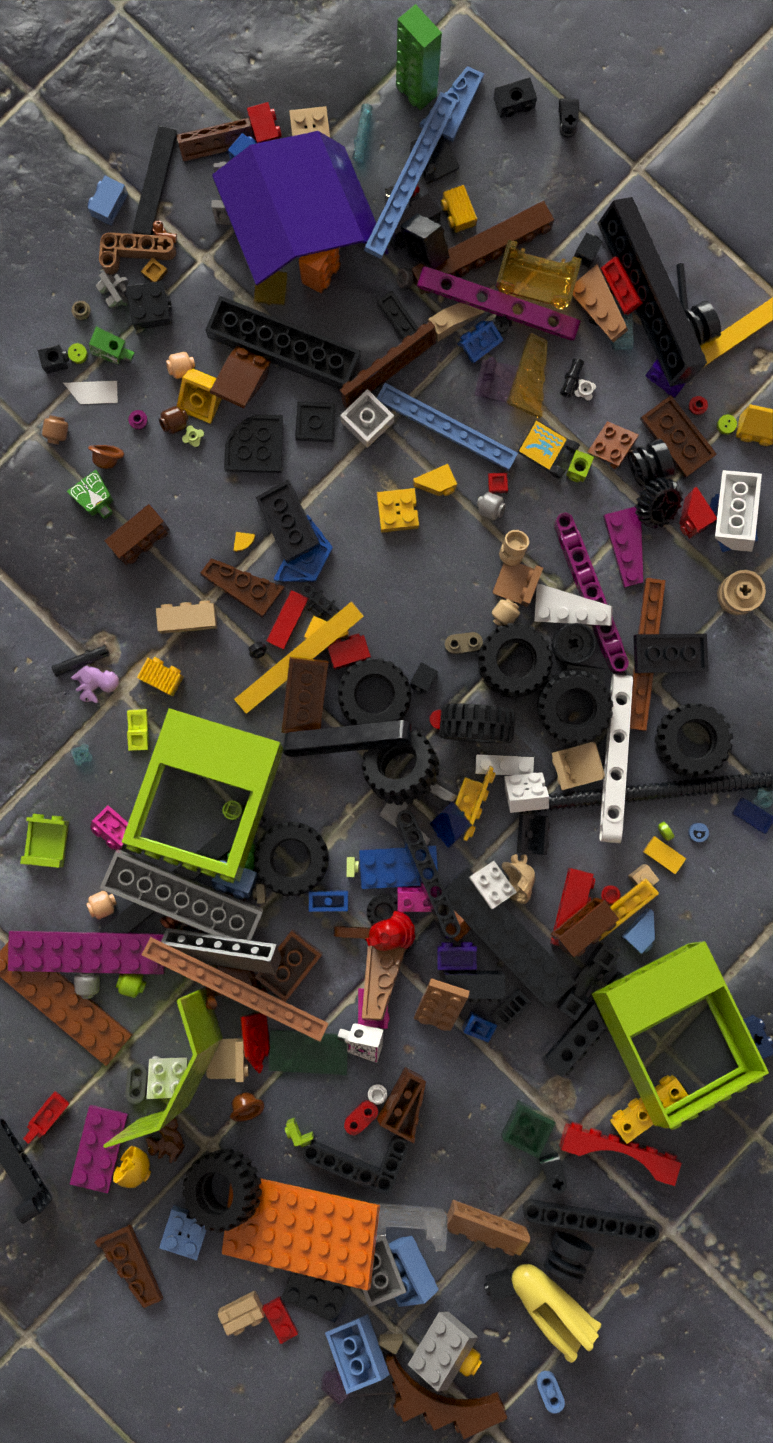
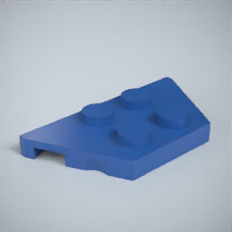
[274,515,333,582]

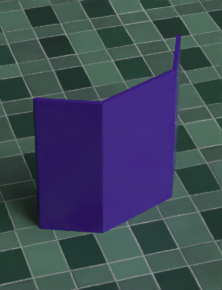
[212,131,389,285]

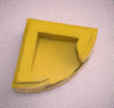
[234,532,255,552]

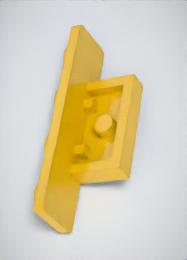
[451,766,496,841]

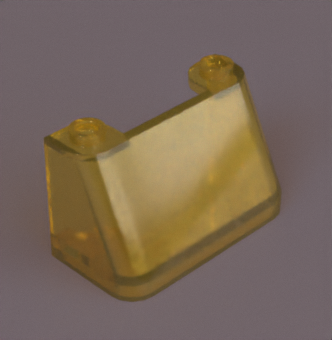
[496,240,582,309]

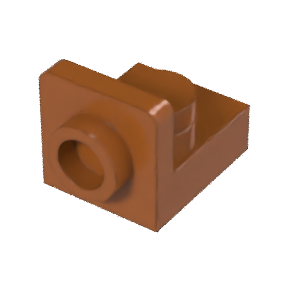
[446,911,471,942]

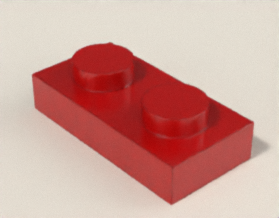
[262,1296,298,1344]

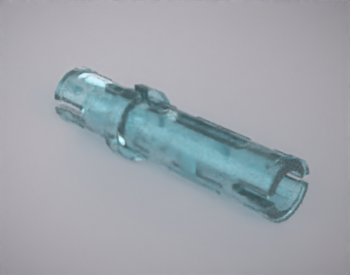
[352,104,373,162]

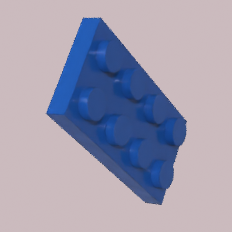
[359,845,438,889]

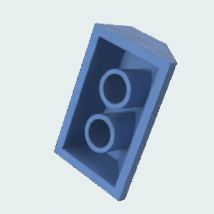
[389,1236,439,1307]
[325,1314,390,1394]

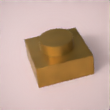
[141,257,168,282]

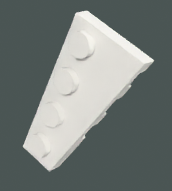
[534,583,613,626]

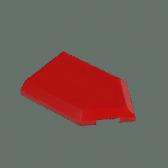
[240,1012,270,1073]

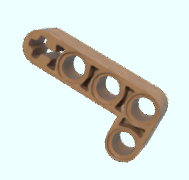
[99,233,176,275]

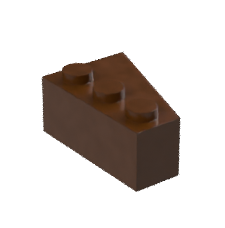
[377,1067,426,1143]

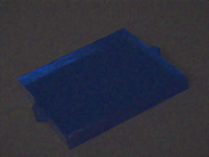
[430,801,472,848]

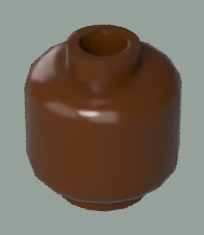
[159,406,188,434]

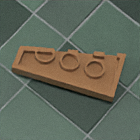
[568,264,628,343]

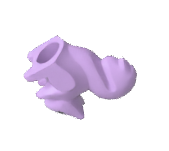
[71,665,119,703]

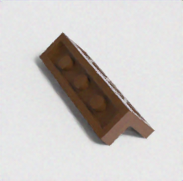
[177,118,254,161]

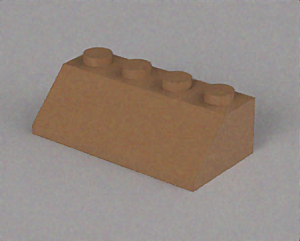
[445,1200,530,1256]

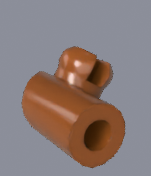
[152,221,177,244]

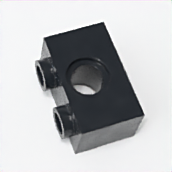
[493,77,537,118]

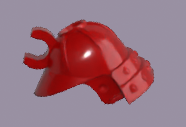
[366,911,415,951]

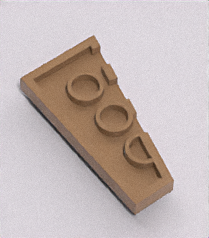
[362,946,406,1021]

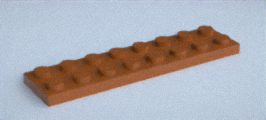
[0,941,133,1066]

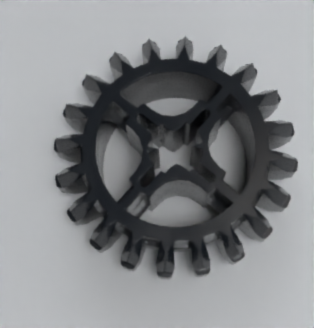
[634,477,684,529]

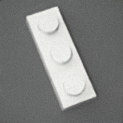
[475,754,534,776]

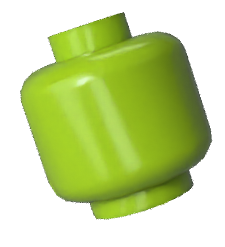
[115,973,146,998]

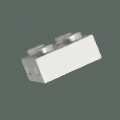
[504,772,549,813]

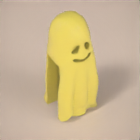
[511,1264,601,1363]

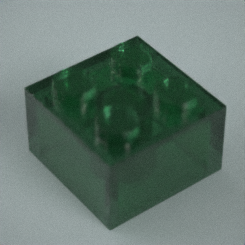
[501,1100,556,1159]

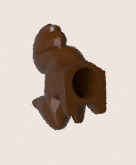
[145,1118,185,1164]

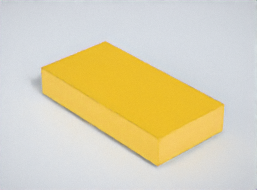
[643,836,686,874]

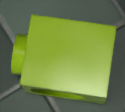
[566,450,594,482]

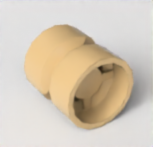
[499,530,529,566]

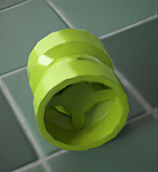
[222,800,244,820]

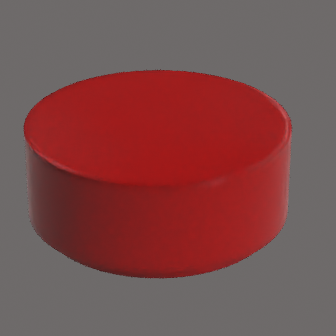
[429,710,441,729]

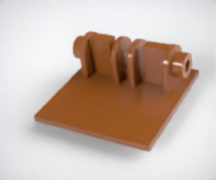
[587,421,639,469]

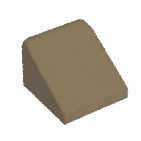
[378,1334,403,1354]

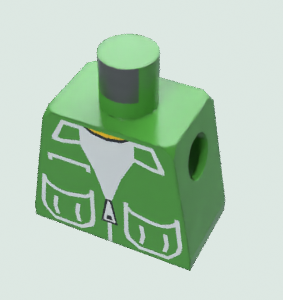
[89,326,135,364]
[67,470,113,519]

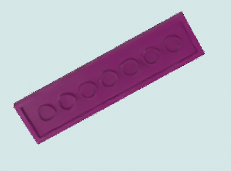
[8,931,165,974]

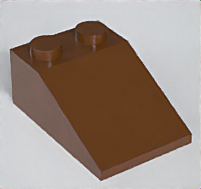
[210,346,271,409]

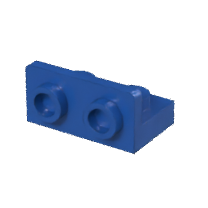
[457,320,503,363]

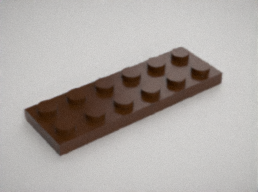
[340,321,436,409]

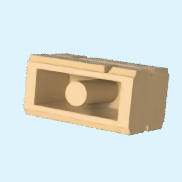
[218,1290,265,1336]

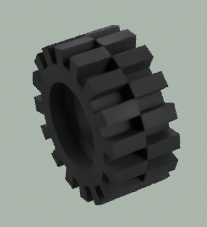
[367,894,398,925]

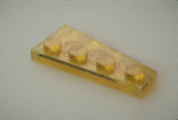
[507,333,548,418]

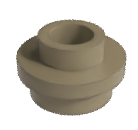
[72,301,91,320]

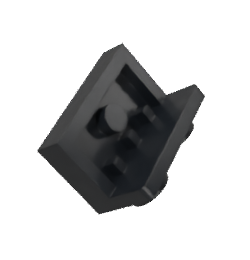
[517,814,550,855]

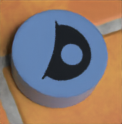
[688,823,709,842]

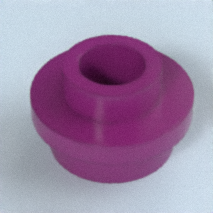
[128,410,148,429]

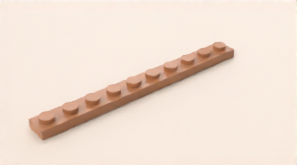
[142,937,329,1041]

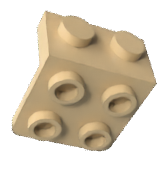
[551,742,605,790]
[207,1038,249,1082]

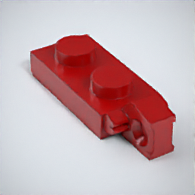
[23,1091,70,1144]

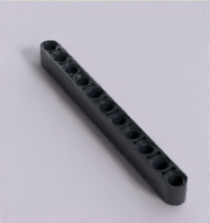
[99,814,266,933]

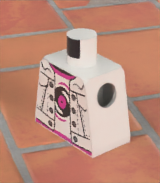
[337,1024,384,1063]

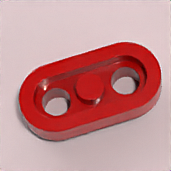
[344,1100,378,1135]

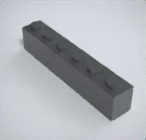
[161,928,281,975]

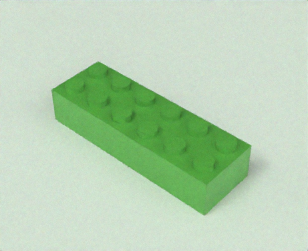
[396,4,442,110]

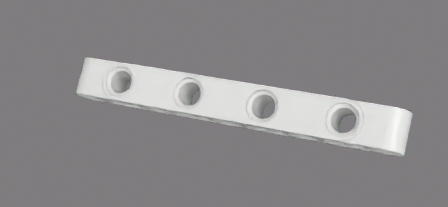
[599,674,633,844]

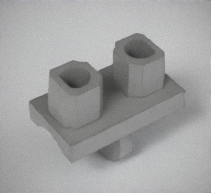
[96,272,129,309]

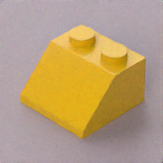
[177,368,222,424]
[735,404,773,446]

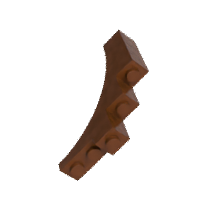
[386,1353,508,1439]

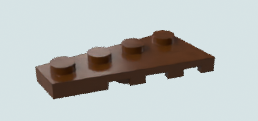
[200,558,285,618]
[94,1224,163,1308]

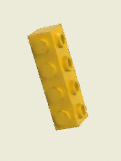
[610,1075,688,1144]

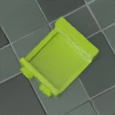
[20,814,69,868]

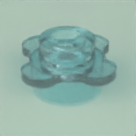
[71,744,93,766]
[753,788,773,808]

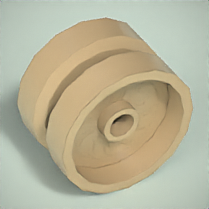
[717,570,766,616]

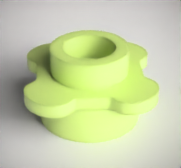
[182,425,204,447]

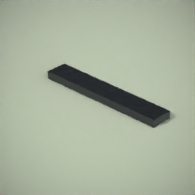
[132,126,177,235]

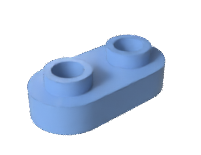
[536,1371,565,1413]

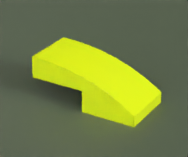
[127,709,148,751]

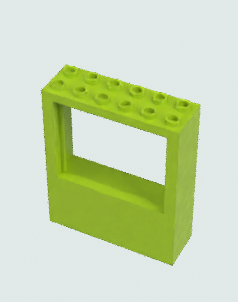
[122,708,284,884]
[592,941,769,1130]

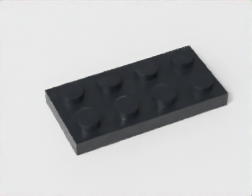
[255,479,321,563]
[633,634,708,673]

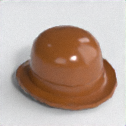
[88,445,125,469]
[230,1092,265,1122]

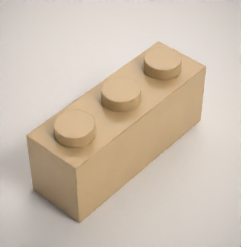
[156,601,217,634]

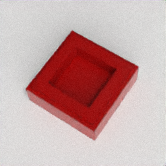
[488,473,508,493]

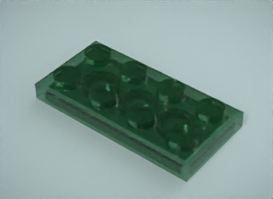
[269,1030,348,1075]

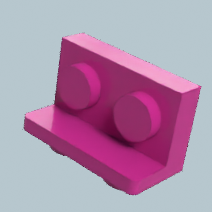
[90,805,128,850]
[397,886,437,912]

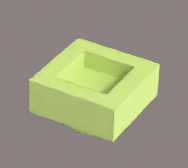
[347,857,359,877]

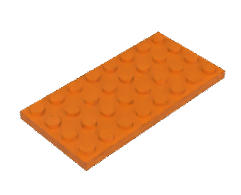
[222,1178,380,1291]

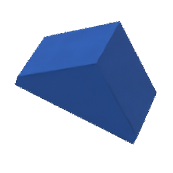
[462,1011,497,1043]

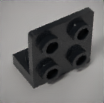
[410,135,459,185]

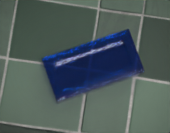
[732,797,773,834]

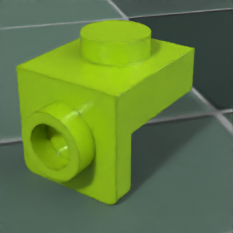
[285,1117,314,1147]

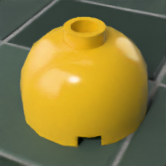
[113,1146,151,1188]

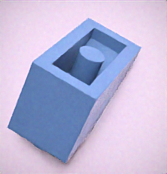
[621,908,655,954]

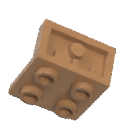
[492,563,543,607]

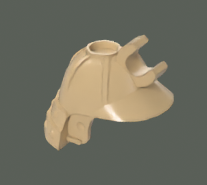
[502,854,535,904]

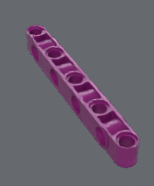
[417,267,581,341]
[554,512,629,674]

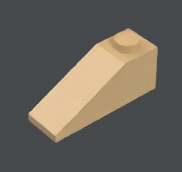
[428,303,484,342]

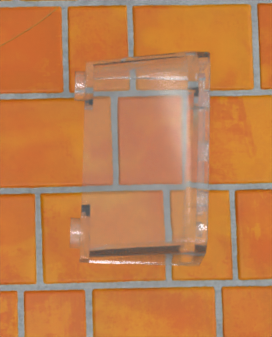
[373,1203,448,1252]

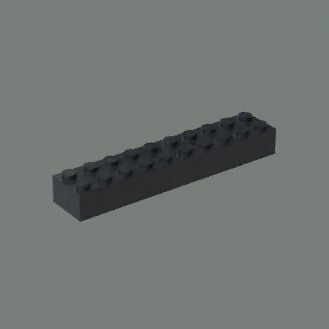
[597,197,707,387]

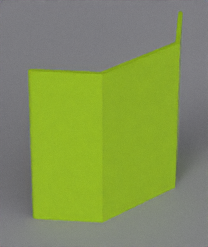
[103,987,223,1148]

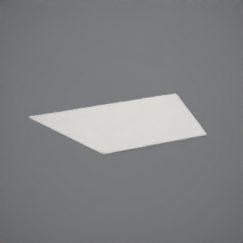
[63,381,118,404]

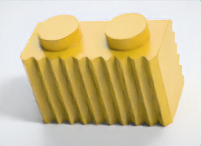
[441,185,477,233]
[137,657,184,697]

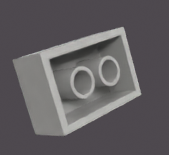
[408,1311,478,1392]

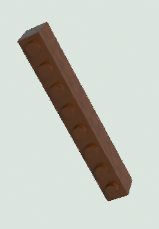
[411,201,554,295]

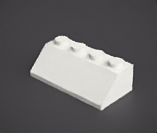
[715,470,762,552]

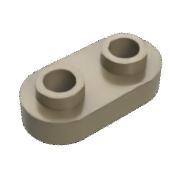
[444,632,483,654]

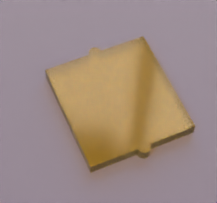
[254,271,288,306]

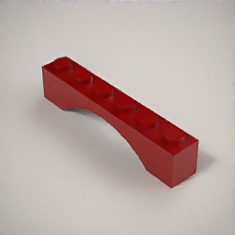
[559,1122,682,1186]

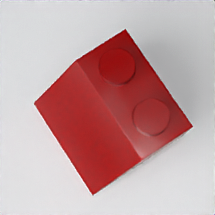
[679,487,717,539]

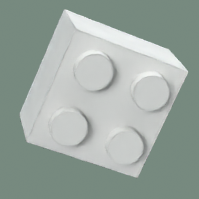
[340,389,394,448]

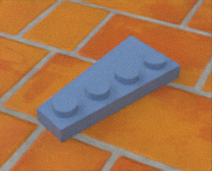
[419,66,484,142]

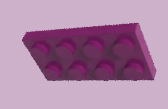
[70,1105,128,1193]

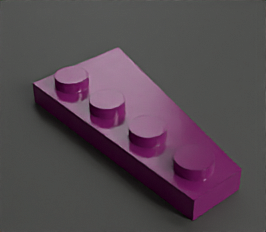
[603,507,643,588]

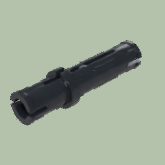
[51,645,110,677]

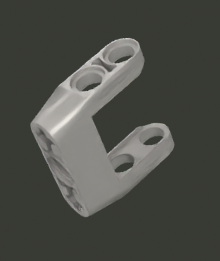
[379,768,457,846]

